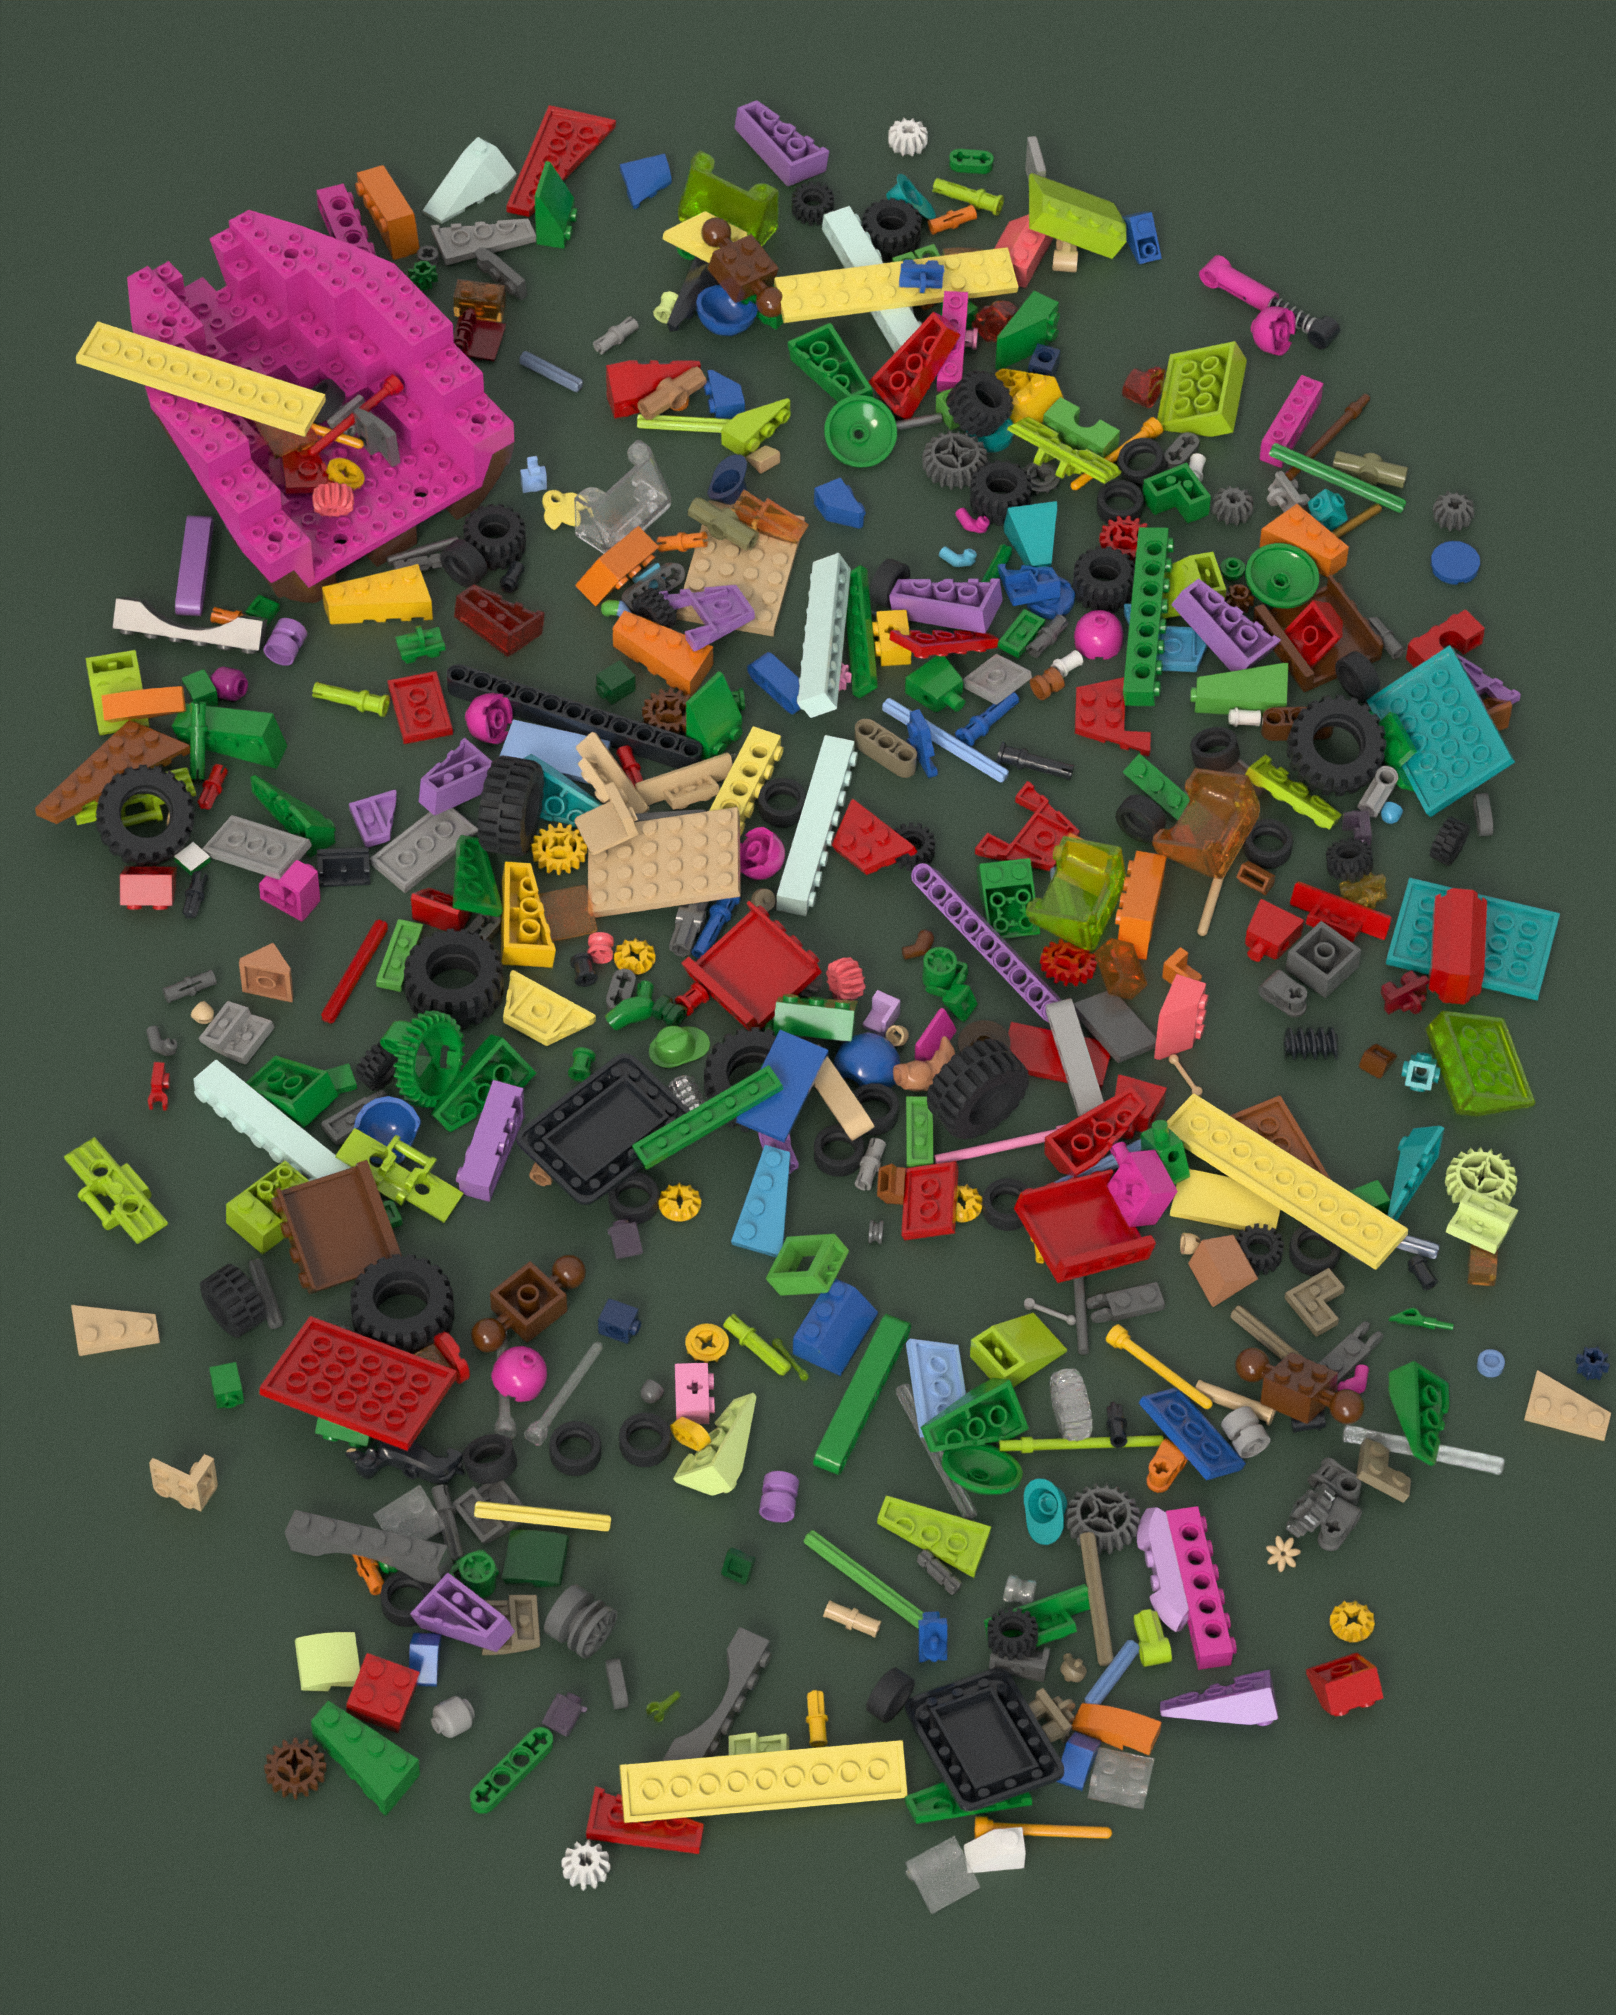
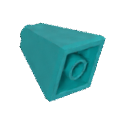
[1003,501,1057,568]

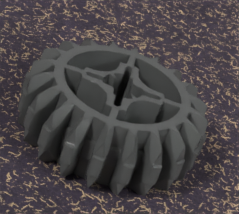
[922,430,988,490]
[1066,1483,1140,1555]

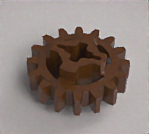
[642,688,691,734]
[264,1738,327,1799]

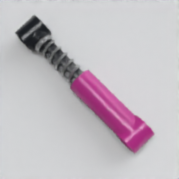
[1199,255,1340,350]

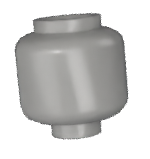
[431,1696,475,1738]

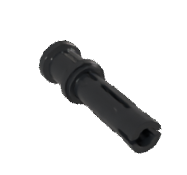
[996,742,1074,781]

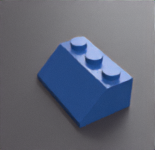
[793,1278,878,1376]

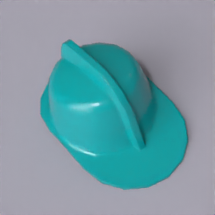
[886,174,936,220]
[1023,1478,1067,1545]

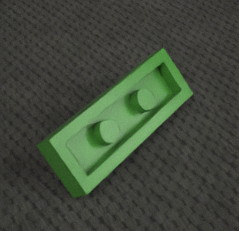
[376,919,424,992]
[906,1096,933,1168]

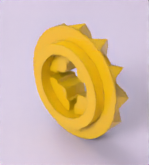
[326,458,364,491]
[614,937,655,975]
[659,1182,701,1221]
[956,1184,982,1222]
[685,1324,729,1363]
[1330,1600,1375,1642]

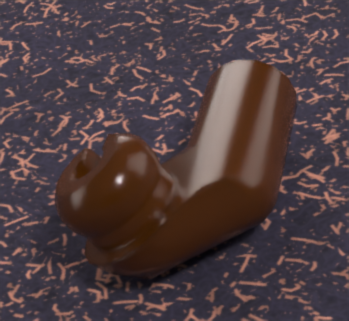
[902,930,934,960]

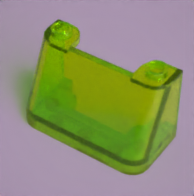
[678,150,778,247]
[1026,836,1126,951]

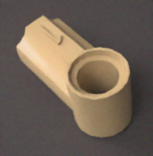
[1053,239,1078,273]

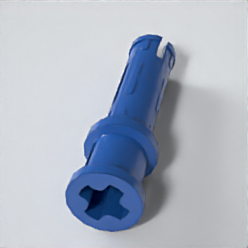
[955,692,1019,747]
[691,897,741,959]

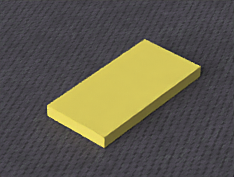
[1170,1169,1281,1231]

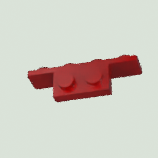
[1290,881,1392,942]

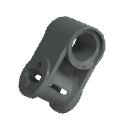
[1258,970,1307,1018]
[1308,1457,1361,1505]
[1318,1497,1363,1551]

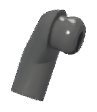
[146,1026,178,1056]

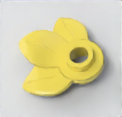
[542,490,588,530]

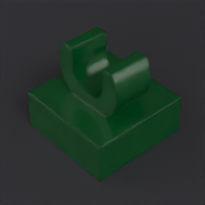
[721,1547,756,1585]

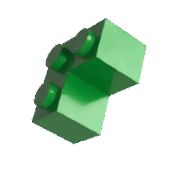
[1143,462,1211,524]

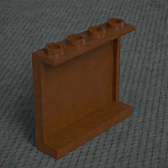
[1253,575,1384,692]
[271,1160,402,1295]

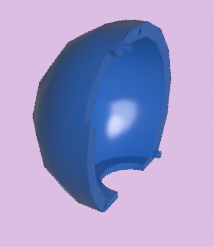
[696,285,758,336]
[834,1032,900,1088]
[353,1096,421,1164]

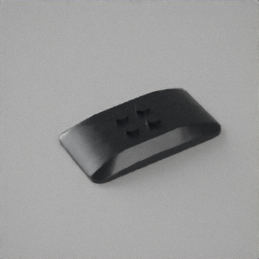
[516,1053,690,1205]
[905,1668,1065,1811]

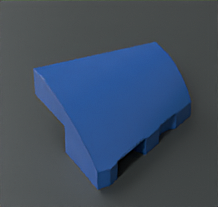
[620,154,672,209]
[998,564,1060,606]

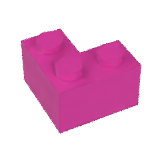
[259,860,320,922]

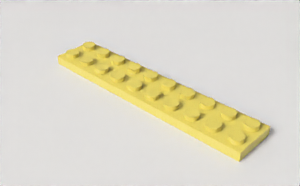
[774,247,1018,323]
[76,322,326,437]
[1167,1093,1408,1270]
[619,1740,907,1823]

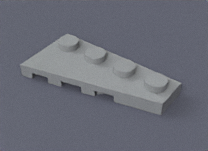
[431,218,536,265]

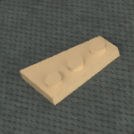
[71,1305,160,1356]
[1524,1370,1611,1441]

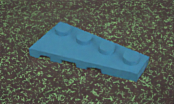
[731,1145,791,1257]

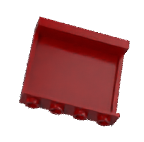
[681,901,822,1031]
[1014,1169,1156,1283]

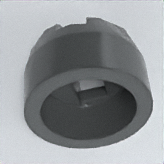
[641,1379,664,1403]

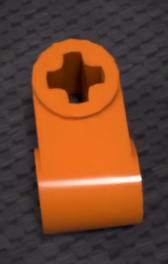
[1146,1438,1188,1493]

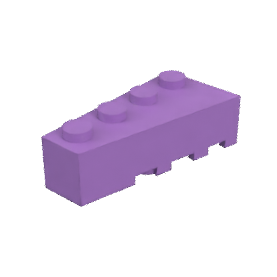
[735,100,829,187]
[889,579,1003,634]
[1171,579,1281,672]
[456,1080,525,1202]

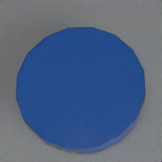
[1430,541,1480,585]
[1027,576,1075,619]

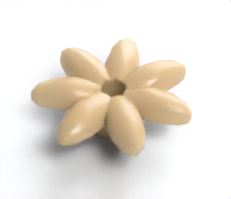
[1266,1536,1301,1572]

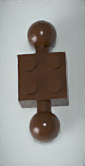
[701,217,783,317]
[471,1255,586,1352]
[1235,1348,1365,1424]

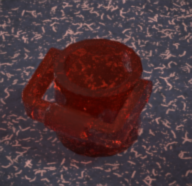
[971,300,1018,342]
[1122,366,1165,409]

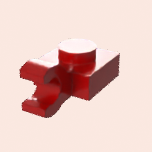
[148,1062,170,1111]

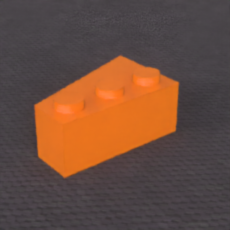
[1259,504,1349,578]
[575,526,659,607]

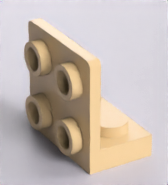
[149,1454,218,1511]

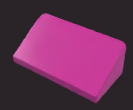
[915,1008,956,1061]

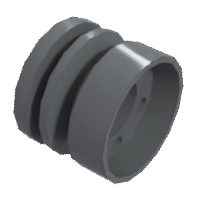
[544,1584,617,1659]

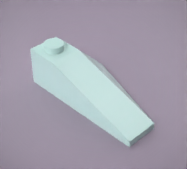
[423,137,516,224]

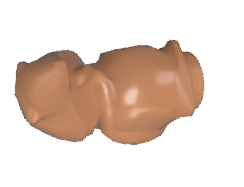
[893,1036,955,1091]

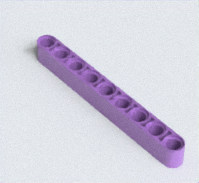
[911,863,1062,1023]

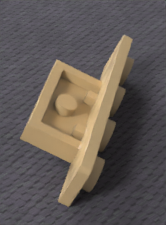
[576,732,649,814]
[635,753,733,810]

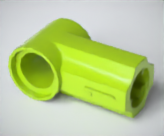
[1133,1609,1172,1667]

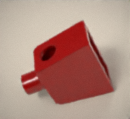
[1245,899,1304,962]
[1115,1074,1167,1139]

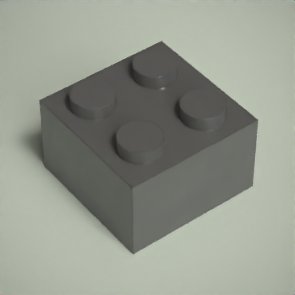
[1286,921,1361,999]

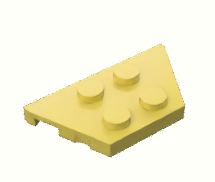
[663,211,747,263]
[503,970,596,1046]

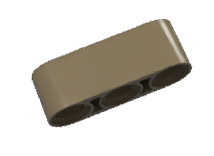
[854,719,917,778]

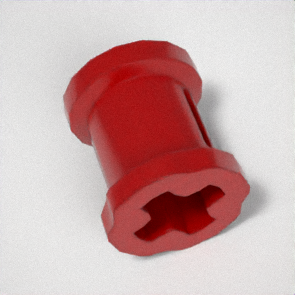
[675,982,709,1016]

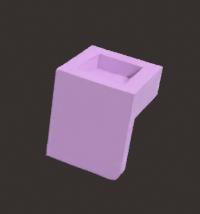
[863,990,900,1037]

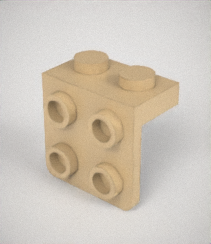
[575,782,638,855]

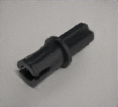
[182,871,208,919]
[1106,1401,1128,1448]

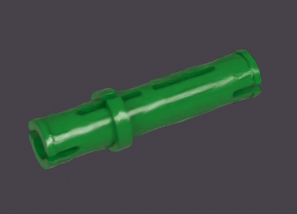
[188,702,208,779]

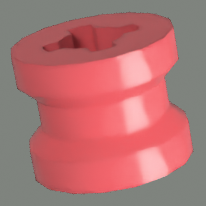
[587,932,614,964]

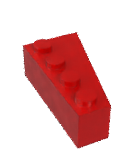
[868,312,961,419]

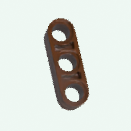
[1261,707,1334,741]

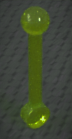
[772,1338,809,1381]

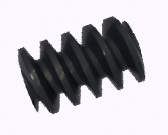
[1283,1027,1339,1060]

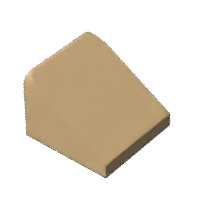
[746,445,780,474]

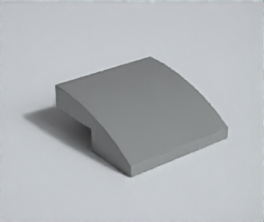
[199,1001,275,1065]

